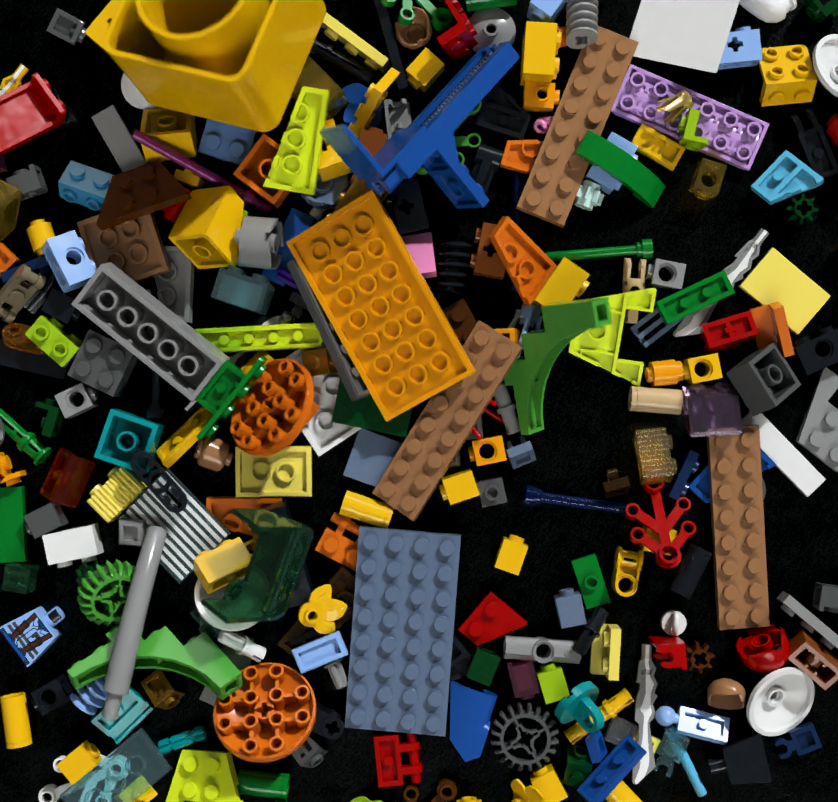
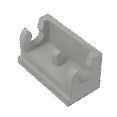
[384,98,412,140]

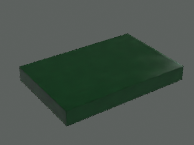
[331,378,413,437]

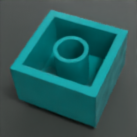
[94,409,165,473]

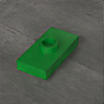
[571,553,611,610]

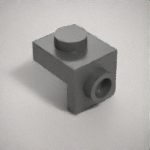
[46,8,86,46]

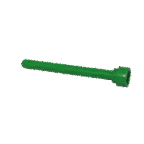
[544,239,653,262]

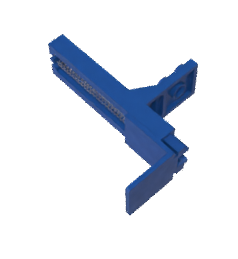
[320,41,520,209]

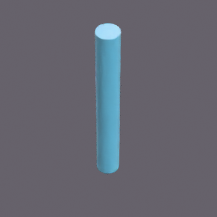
[664,724,707,797]

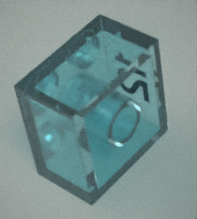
[211,265,275,316]

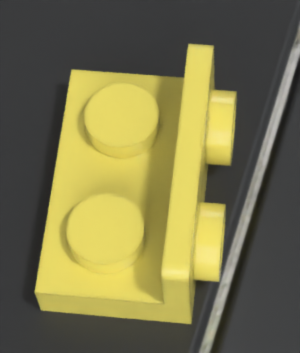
[589,624,621,681]

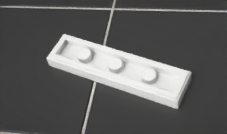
[735,411,826,497]

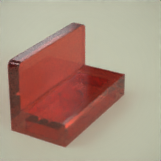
[39,447,96,508]

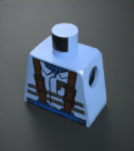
[0,606,65,667]

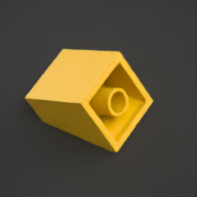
[168,185,244,269]

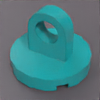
[554,681,604,733]

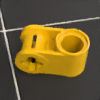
[611,546,644,597]

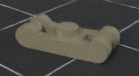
[0,264,46,324]

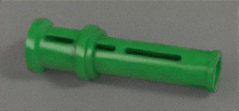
[0,408,52,466]

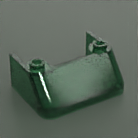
[201,508,313,624]

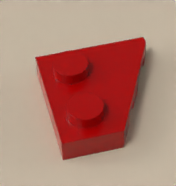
[458,590,528,646]

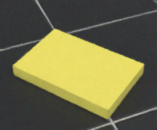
[738,247,831,335]
[235,446,312,497]

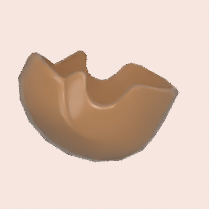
[395,6,433,50]
[707,678,746,710]

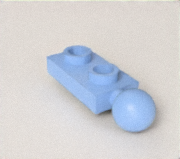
[655,706,730,745]

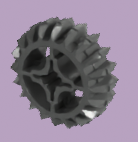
[490,702,559,772]

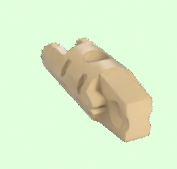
[622,258,647,324]

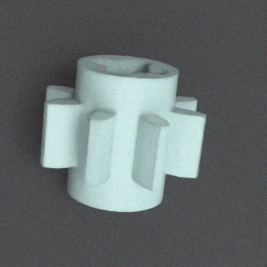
[574,180,604,211]

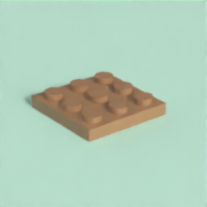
[77,213,171,282]

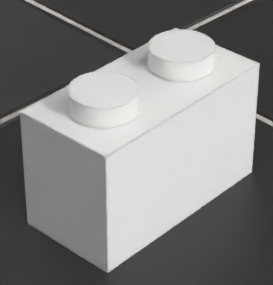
[42,523,104,568]

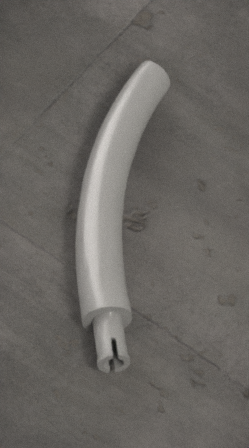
[101,526,167,719]

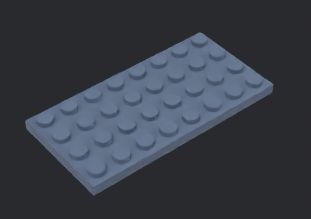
[345,526,461,737]

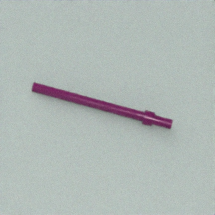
[131,129,272,214]

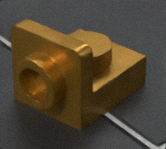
[141,669,185,710]

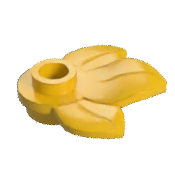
[298,584,347,634]
[511,779,545,802]

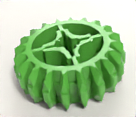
[77,559,136,627]

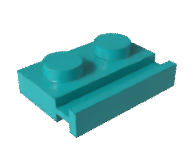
[91,685,154,744]

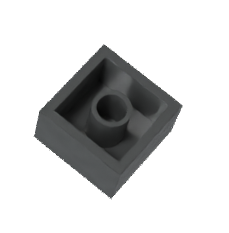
[67,329,138,397]
[726,342,801,417]

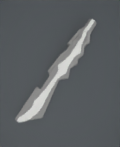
[673,228,769,337]
[632,644,657,785]

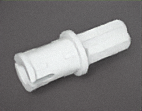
[217,630,266,663]

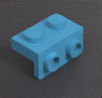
[58,160,114,211]

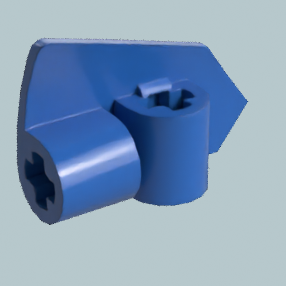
[450,681,497,762]

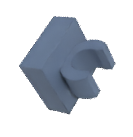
[506,436,536,469]

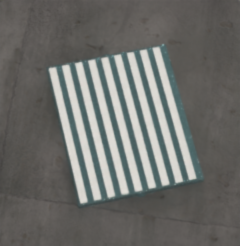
[117,468,231,584]

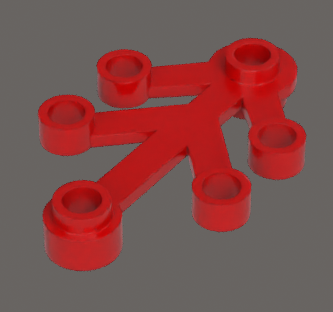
[625,472,697,569]

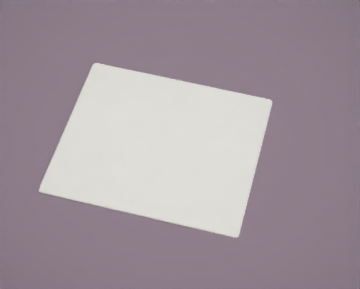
[629,0,740,73]

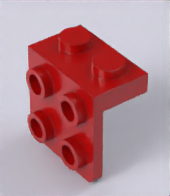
[437,0,478,61]

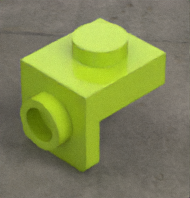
[678,108,709,151]

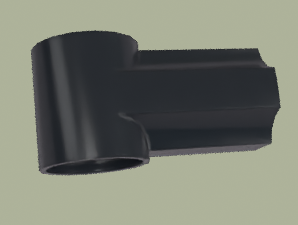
[470,143,504,195]

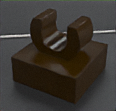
[602,468,630,499]

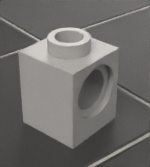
[645,259,686,291]
[54,383,99,418]

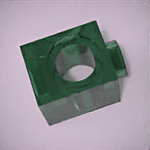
[1,562,39,594]

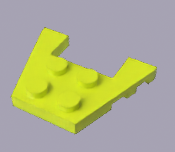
[568,288,657,386]
[165,749,243,802]

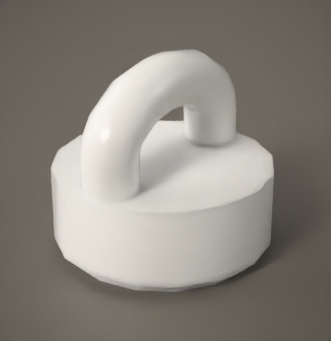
[660,610,687,636]

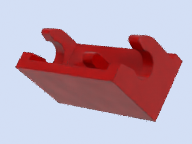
[700,310,759,355]
[648,635,687,670]

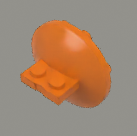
[230,358,320,457]
[213,663,317,763]

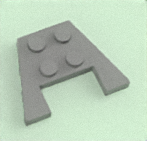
[796,367,838,472]

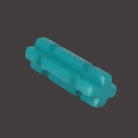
[157,725,207,755]

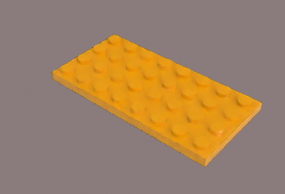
[286,190,476,422]

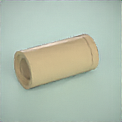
[628,386,683,415]

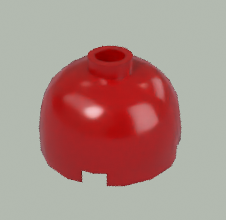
[736,624,790,673]

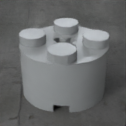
[234,216,284,270]

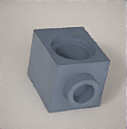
[553,588,587,629]

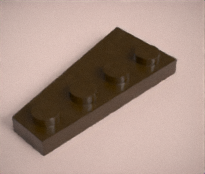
[277,564,356,657]

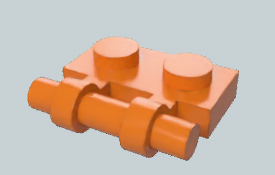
[315,512,368,571]

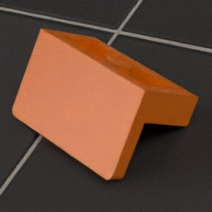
[749,302,795,357]

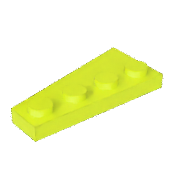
[263,86,330,195]

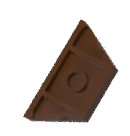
[97,160,191,230]

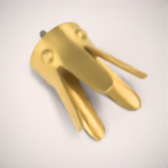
[656,89,694,124]

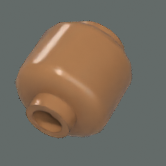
[194,436,233,471]

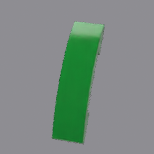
[574,130,666,208]

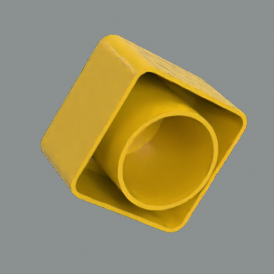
[103,0,326,132]

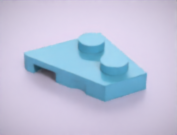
[751,150,824,205]

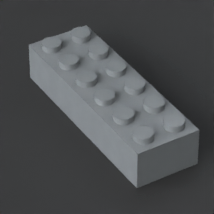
[72,262,230,402]

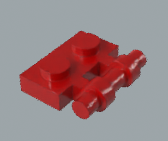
[373,732,423,788]

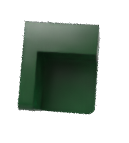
[466,645,501,687]

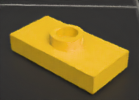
[631,123,686,171]

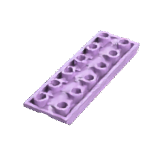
[611,64,769,171]

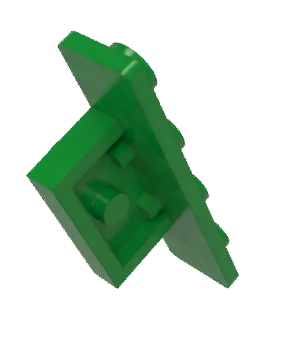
[195,356,268,440]

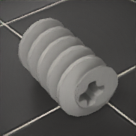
[565,0,599,49]

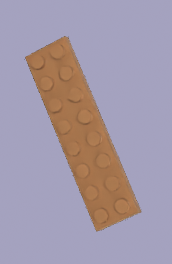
[516,26,639,228]
[372,320,523,521]
[706,425,770,630]

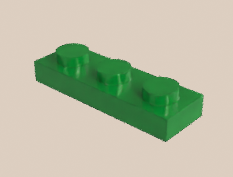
[655,270,735,326]

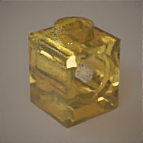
[689,158,727,200]

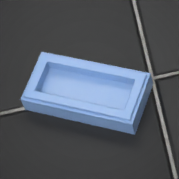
[291,630,349,674]

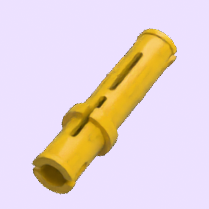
[564,688,635,745]

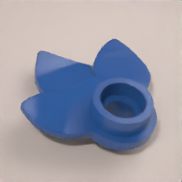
[340,83,387,128]

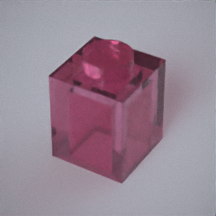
[507,660,540,700]

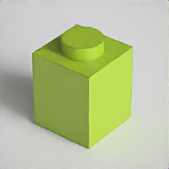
[535,662,570,704]

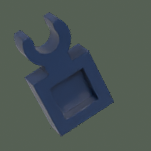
[772,721,823,759]

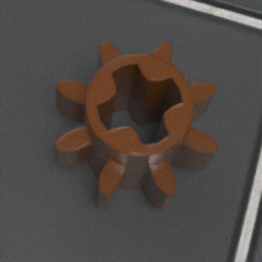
[686,640,715,674]

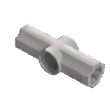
[503,635,581,664]

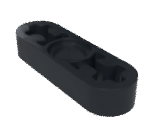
[130,450,188,513]

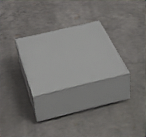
[119,518,146,547]

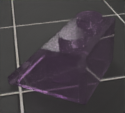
[681,382,743,437]

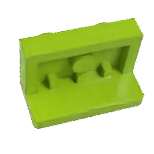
[25,315,83,367]

